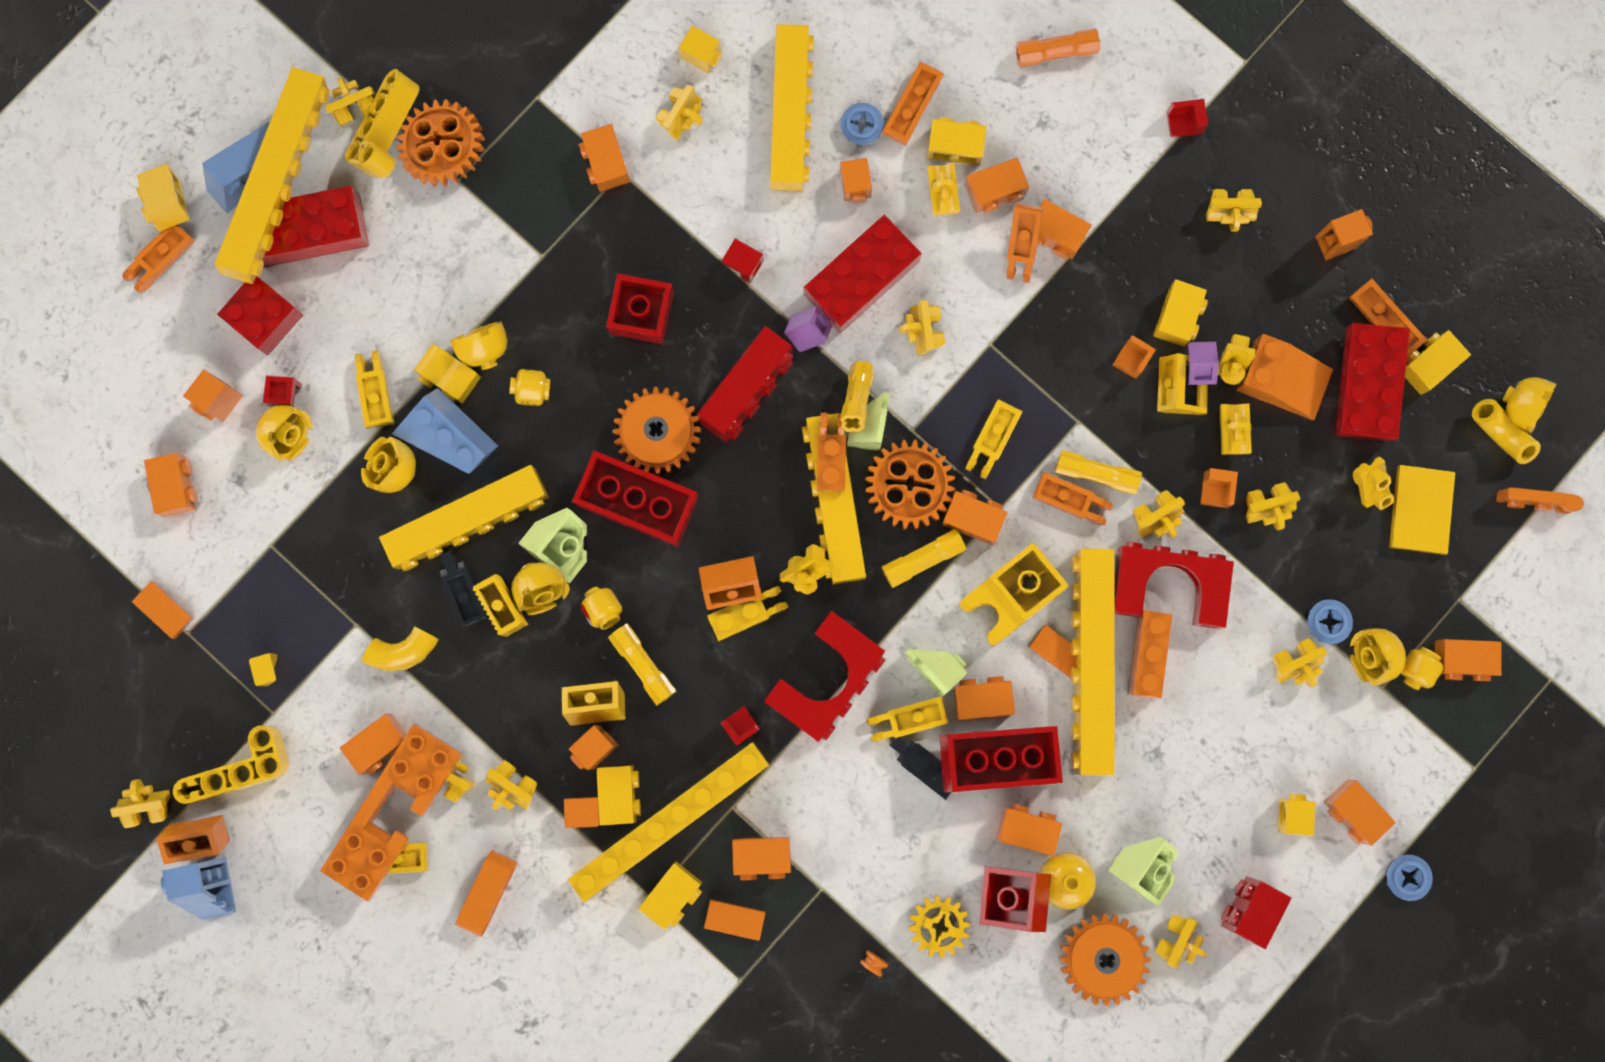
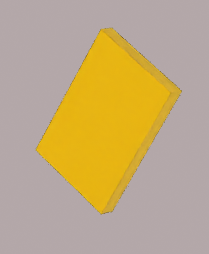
[1389,465,1455,555]

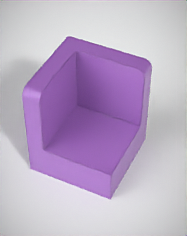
[784,306,833,352]
[1188,342,1219,385]

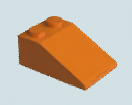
[1236,334,1333,420]

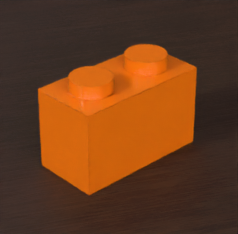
[579,124,630,192]
[964,157,1029,213]
[1038,199,1092,260]
[1315,209,1373,261]
[183,369,243,422]
[144,453,198,517]
[942,490,1008,546]
[699,556,762,610]
[1435,639,1501,681]
[953,676,1015,720]
[340,713,406,776]
[569,725,619,770]
[1324,779,1396,846]
[996,803,1063,857]
[156,815,230,865]
[732,836,791,880]

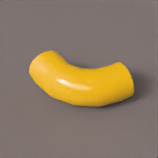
[1472,399,1541,464]
[362,626,439,672]

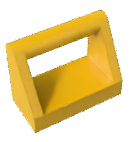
[1157,353,1208,415]

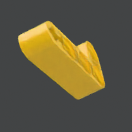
[345,69,419,178]
[173,726,289,804]

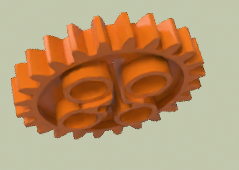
[396,99,485,187]
[865,440,955,530]

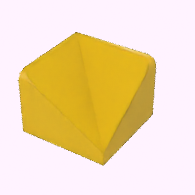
[249,653,277,687]

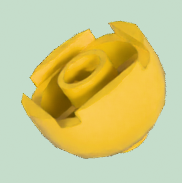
[450,322,508,370]
[1502,377,1557,434]
[255,405,312,461]
[361,437,416,493]
[511,562,570,615]
[1350,628,1406,686]
[1040,852,1096,910]

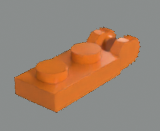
[1006,204,1044,283]
[122,225,195,293]
[817,413,846,492]
[1032,472,1113,526]
[1497,487,1585,514]

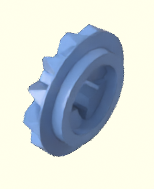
[841,103,884,146]
[1306,600,1353,644]
[1386,855,1433,901]

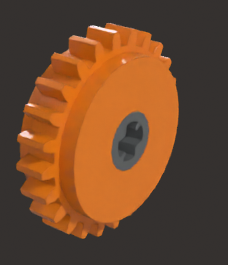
[613,387,701,475]
[1059,912,1151,1006]

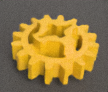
[908,894,971,958]

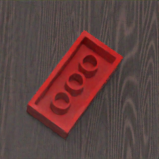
[263,185,369,268]
[804,214,922,334]
[1335,323,1410,442]
[697,326,794,443]
[572,451,699,547]
[939,726,1063,792]

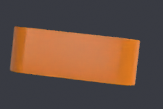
[455,850,518,937]

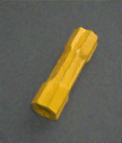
[840,361,874,433]
[1054,450,1142,495]
[882,529,966,588]
[608,623,677,705]

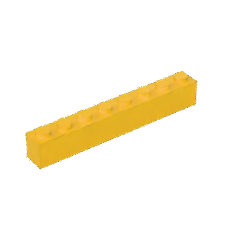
[214,67,330,284]
[1071,548,1115,775]
[567,742,770,903]

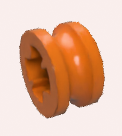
[860,950,889,977]

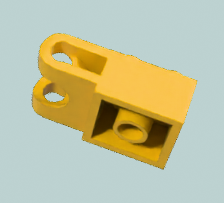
[959,542,1069,646]

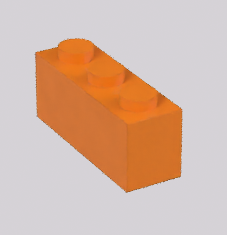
[1127,610,1173,699]

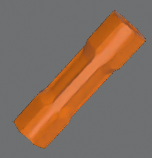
[1015,28,1100,67]

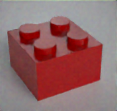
[606,274,674,344]
[217,276,304,356]
[979,866,1051,932]
[1221,876,1292,950]

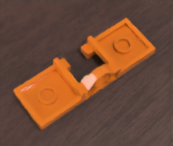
[320,723,463,902]

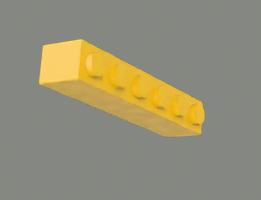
[770,24,814,191]
[802,413,866,584]
[379,465,549,571]

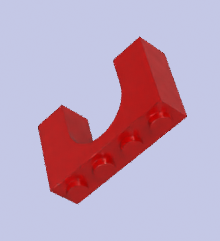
[1114,542,1234,629]
[764,611,886,742]

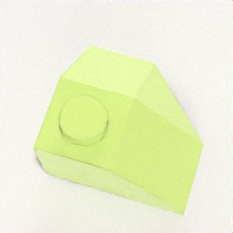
[844,393,890,452]
[518,508,587,584]
[904,649,967,696]
[1108,837,1177,907]

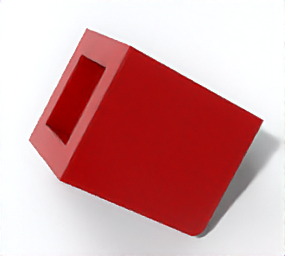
[1166,99,1208,137]
[722,238,764,284]
[263,375,302,407]
[720,706,760,746]

